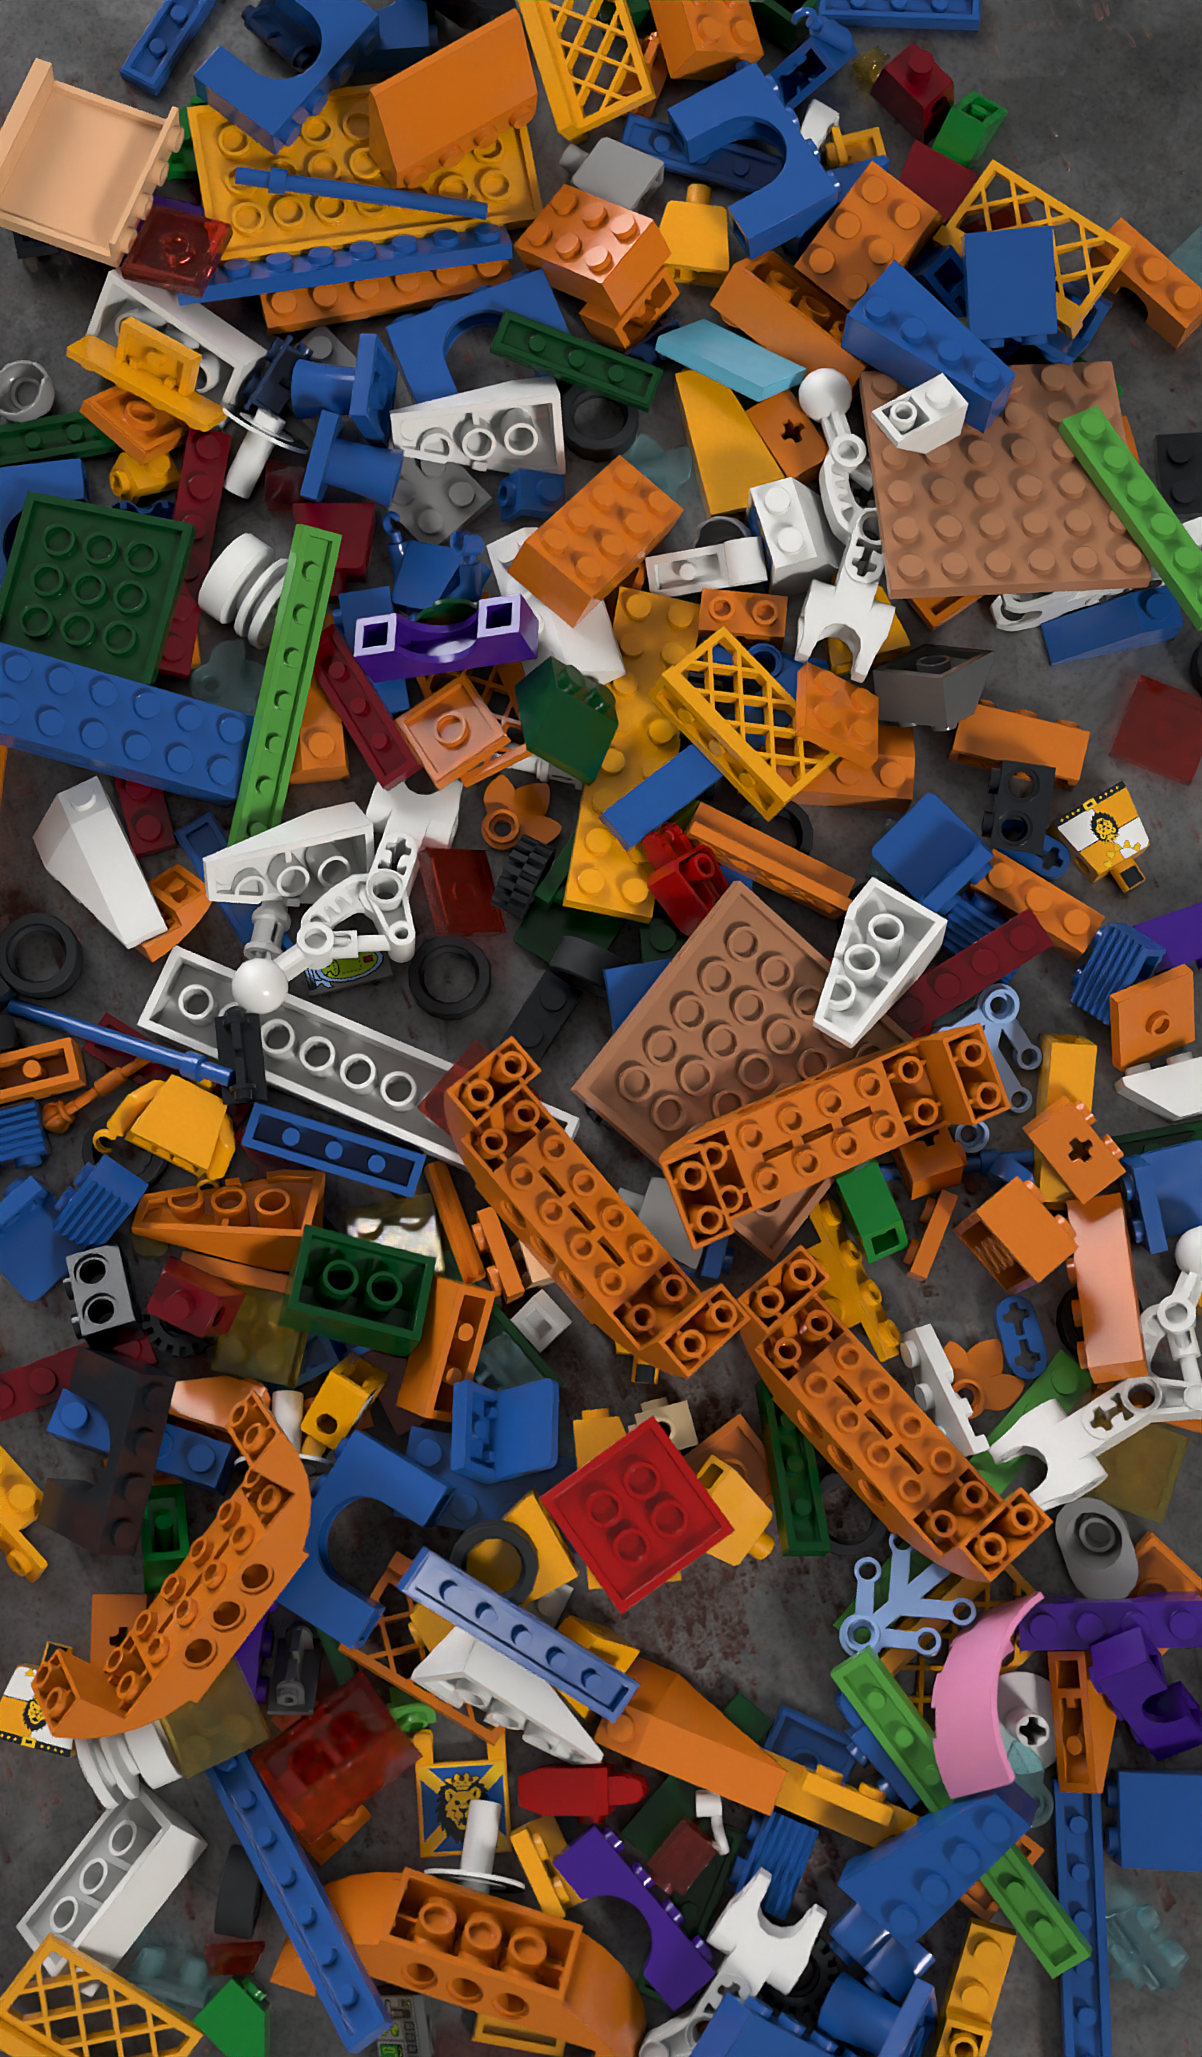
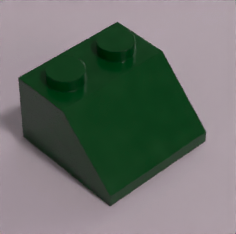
[514,656,619,786]

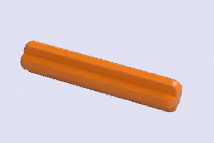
[423,1160,486,1284]

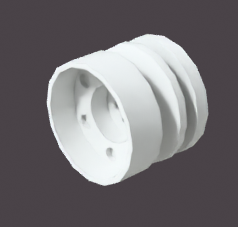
[198,533,288,649]
[75,1716,184,1810]

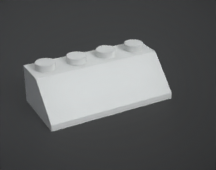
[85,260,268,432]
[486,527,627,684]
[16,1781,208,1997]

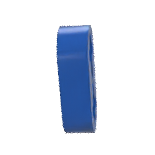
[991,819,1070,882]
[987,1155,1035,1192]
[993,1296,1048,1380]

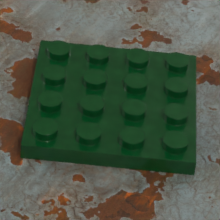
[0,491,197,687]

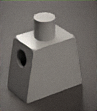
[559,137,664,214]
[618,1177,704,1274]

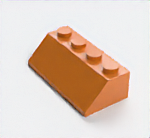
[710,250,879,399]
[736,723,915,812]

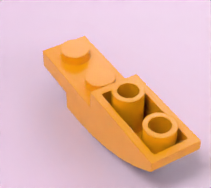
[930,1917,1017,2057]

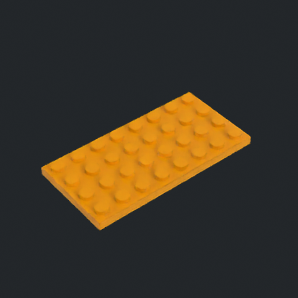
[187,83,543,266]

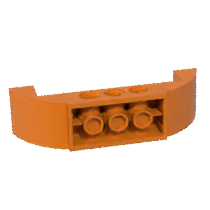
[659,1023,1011,1251]
[444,1036,751,1378]
[736,1245,1053,1583]
[31,1389,311,1739]
[270,1867,647,2057]

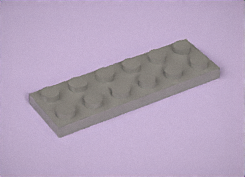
[260,326,493,546]

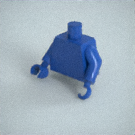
[727,7,858,109]
[382,511,492,621]

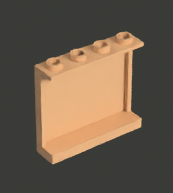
[0,58,184,268]

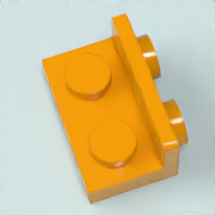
[509,1816,587,1919]

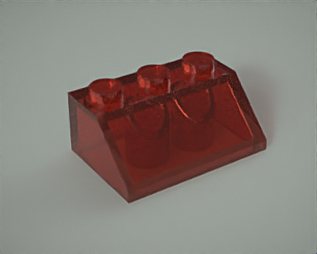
[250,1670,423,1845]

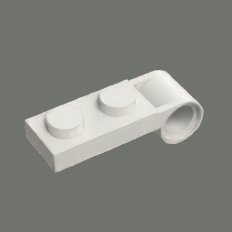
[645,536,768,598]

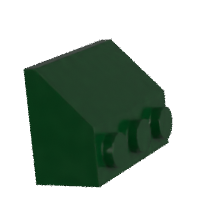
[277,1224,436,1358]

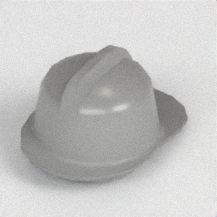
[1055,1497,1139,1599]

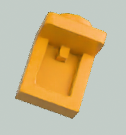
[824,126,887,169]
[109,452,180,505]

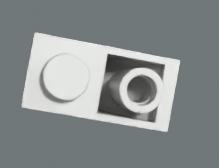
[871,373,968,454]
[1114,1052,1202,1123]

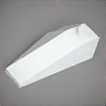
[389,376,566,475]
[32,776,169,949]
[203,801,377,907]

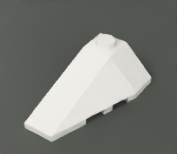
[813,877,948,1049]
[410,1626,604,1765]

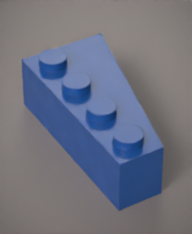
[841,259,1016,434]
[837,1781,1038,1950]

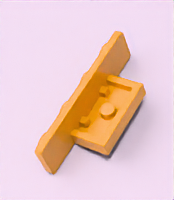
[66,316,227,432]
[806,1193,902,1362]
[0,1445,48,1583]
[764,1749,922,1848]

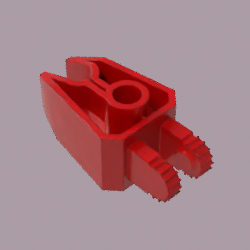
[641,822,729,937]
[518,1755,650,1824]

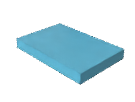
[655,318,807,402]

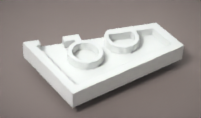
[900,1323,991,1457]

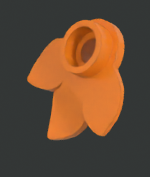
[481,774,562,851]
[943,1339,1025,1419]

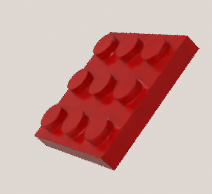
[539,1415,735,1614]

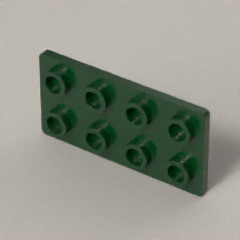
[513,830,628,964]

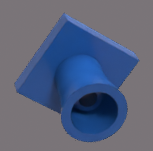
[291,333,398,448]
[300,410,405,509]
[817,1971,939,2057]

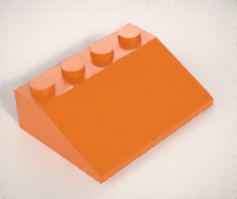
[369,8,538,190]

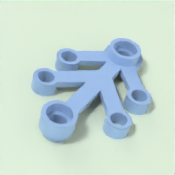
[931,983,1042,1153]
[839,1533,977,1658]

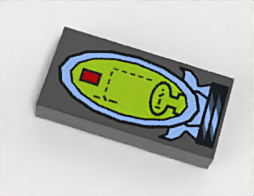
[303,951,394,999]

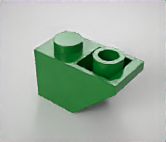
[833,1158,909,1264]

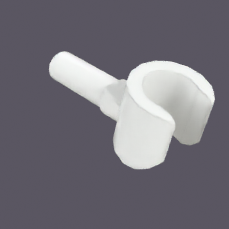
[695,1789,730,1855]

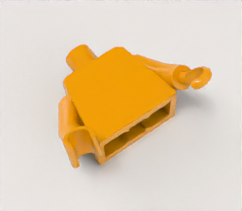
[93,1074,235,1188]

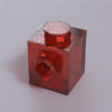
[647,1817,721,1896]

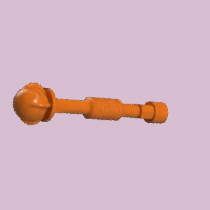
[41,1042,160,1134]

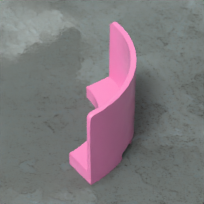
[931,1591,1044,1799]

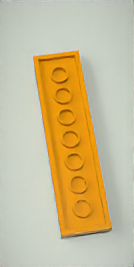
[563,586,701,924]

